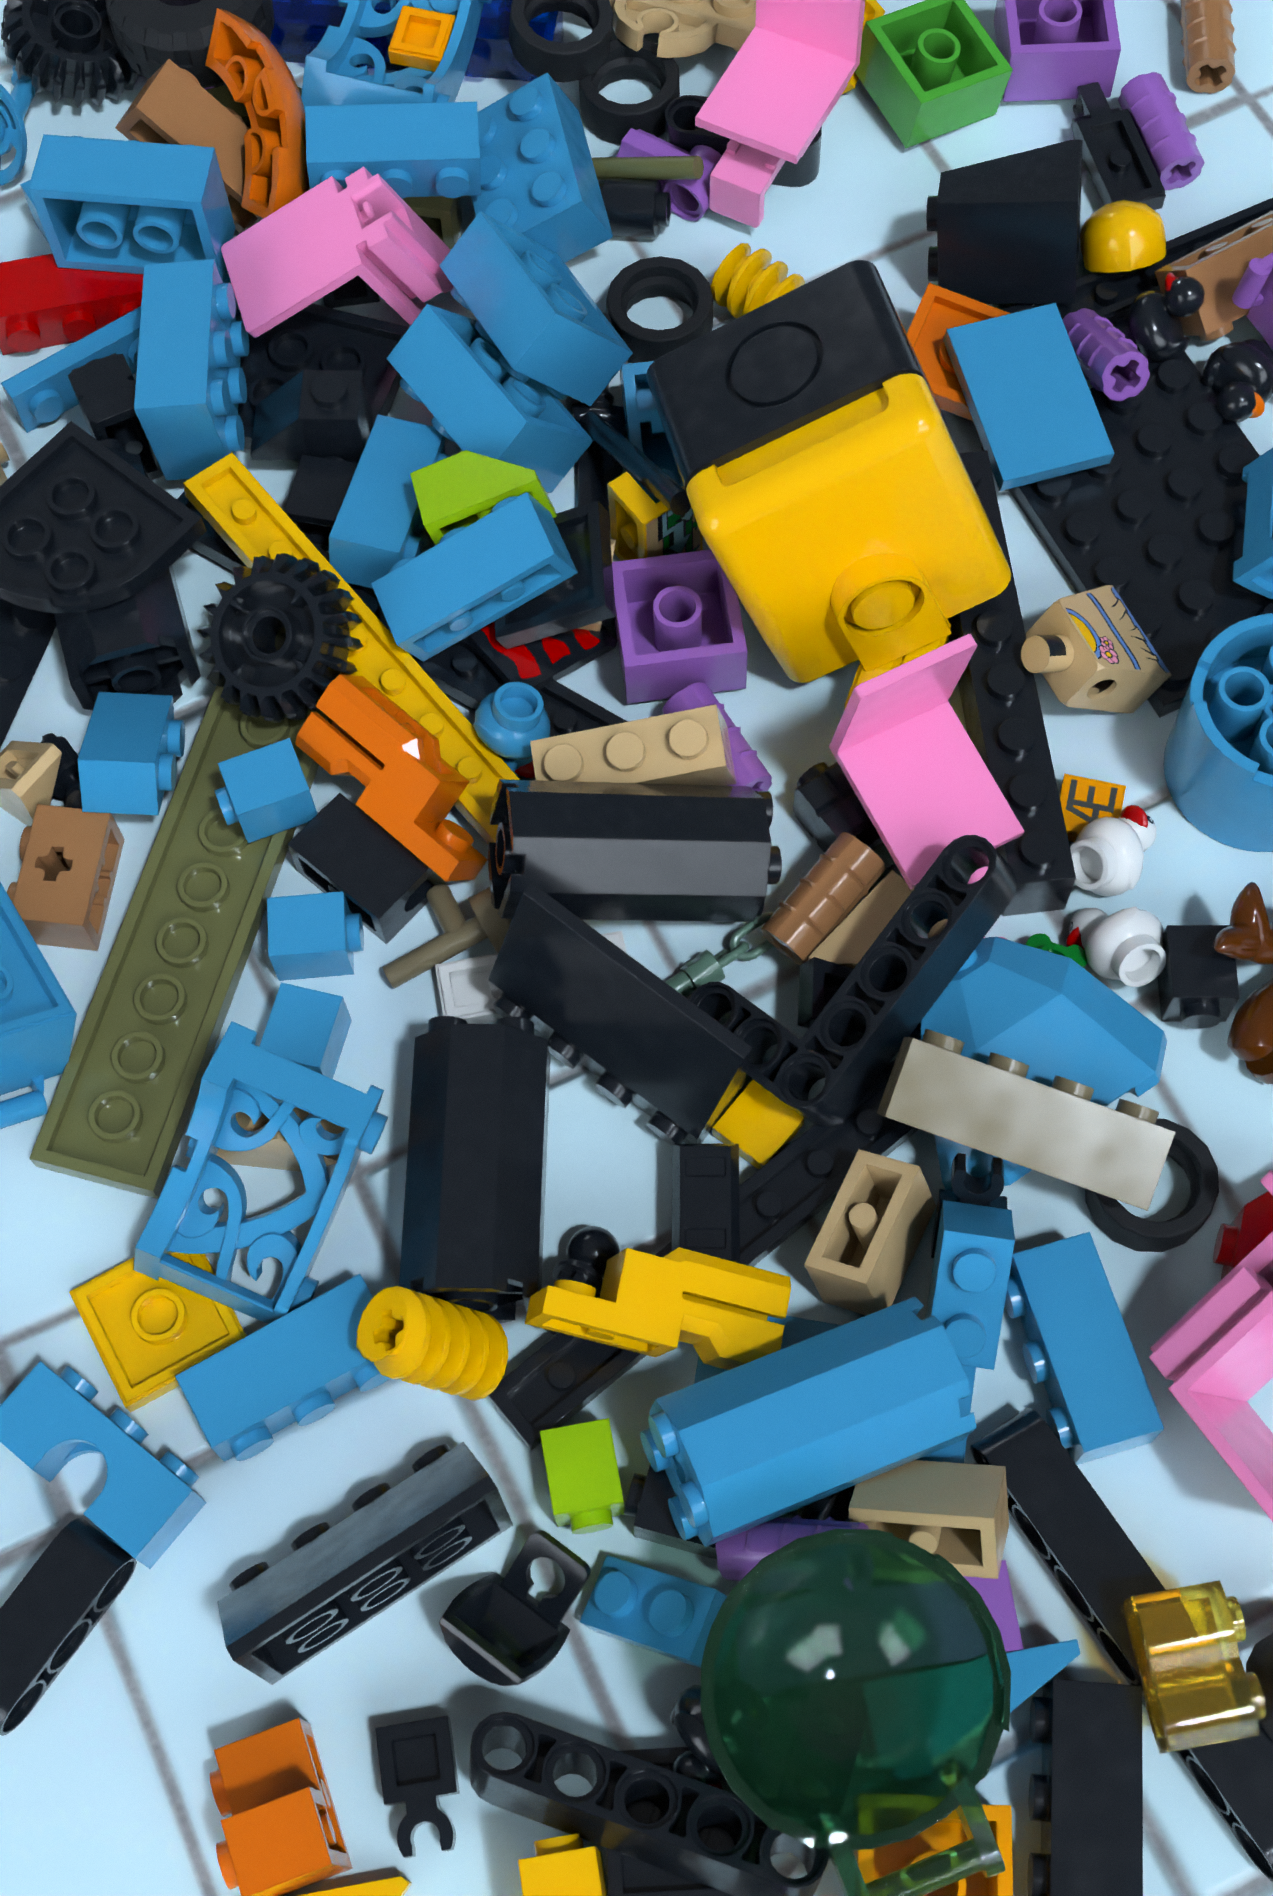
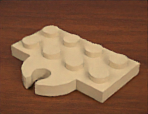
[609,0,756,58]

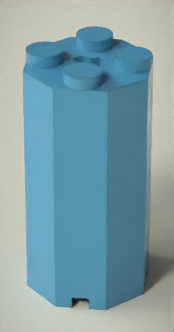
[640,1296,977,1547]

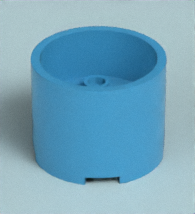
[1163,613,1273,852]

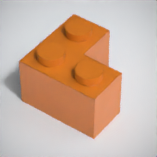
[210,1718,353,1896]

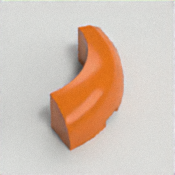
[205,8,310,219]

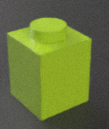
[540,1418,625,1534]

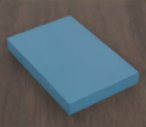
[943,303,1115,491]

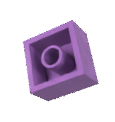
[993,0,1121,102]
[612,549,748,704]

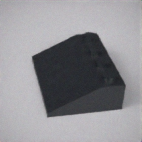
[488,882,752,1146]
[217,1442,513,1685]

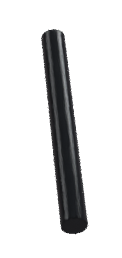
[580,412,691,515]

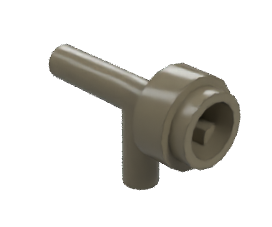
[382,884,512,989]

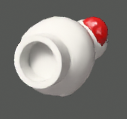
[1070,805,1156,896]
[1066,907,1166,987]

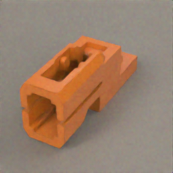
[295,674,488,882]

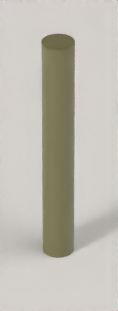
[592,156,704,180]

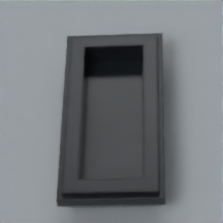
[672,1144,740,1263]

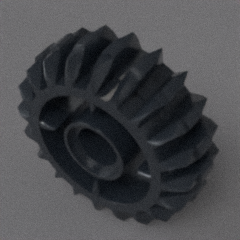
[1,0,141,108]
[197,553,364,723]

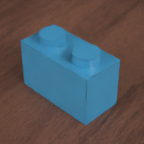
[77,692,185,815]
[925,1200,1015,1370]

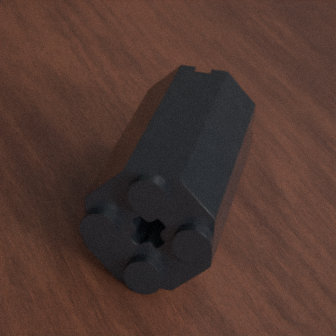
[54,439,201,710]
[488,779,782,922]
[399,1016,551,1323]

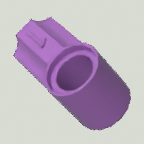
[616,128,722,221]

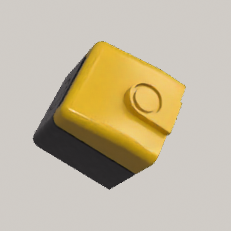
[646,260,1011,683]

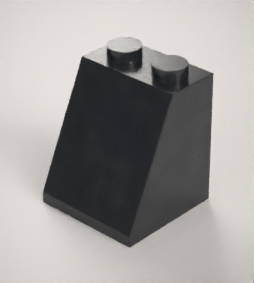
[926,140,1083,304]

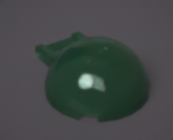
[701,1529,1011,1896]

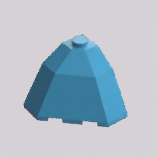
[921,936,1167,1190]

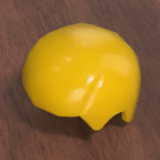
[1080,200,1166,273]

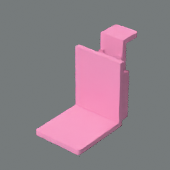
[695,0,865,228]
[221,166,454,338]
[829,634,1025,890]
[1149,1170,1273,1522]

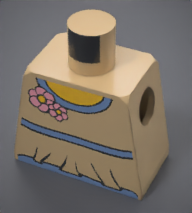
[1021,585,1171,714]

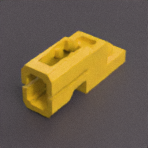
[525,1247,791,1370]

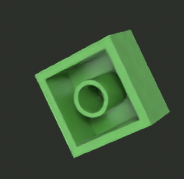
[855,0,1013,148]

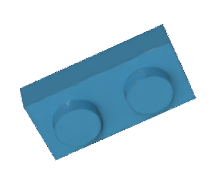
[580,1555,732,1669]

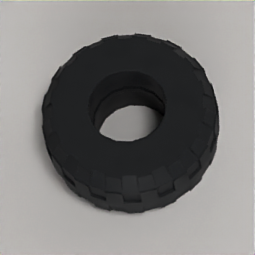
[105,0,275,88]

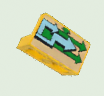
[607,471,703,561]

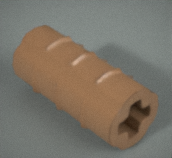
[1179,0,1237,94]
[761,832,886,965]

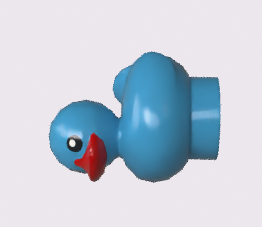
[473,682,550,780]

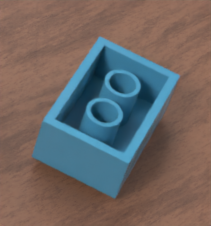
[471,72,613,263]
[28,134,235,281]
[439,211,633,406]
[134,259,249,480]
[386,304,594,493]

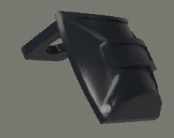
[439,1530,591,1686]

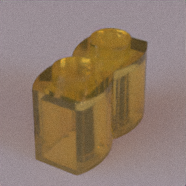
[1123,1580,1266,1754]

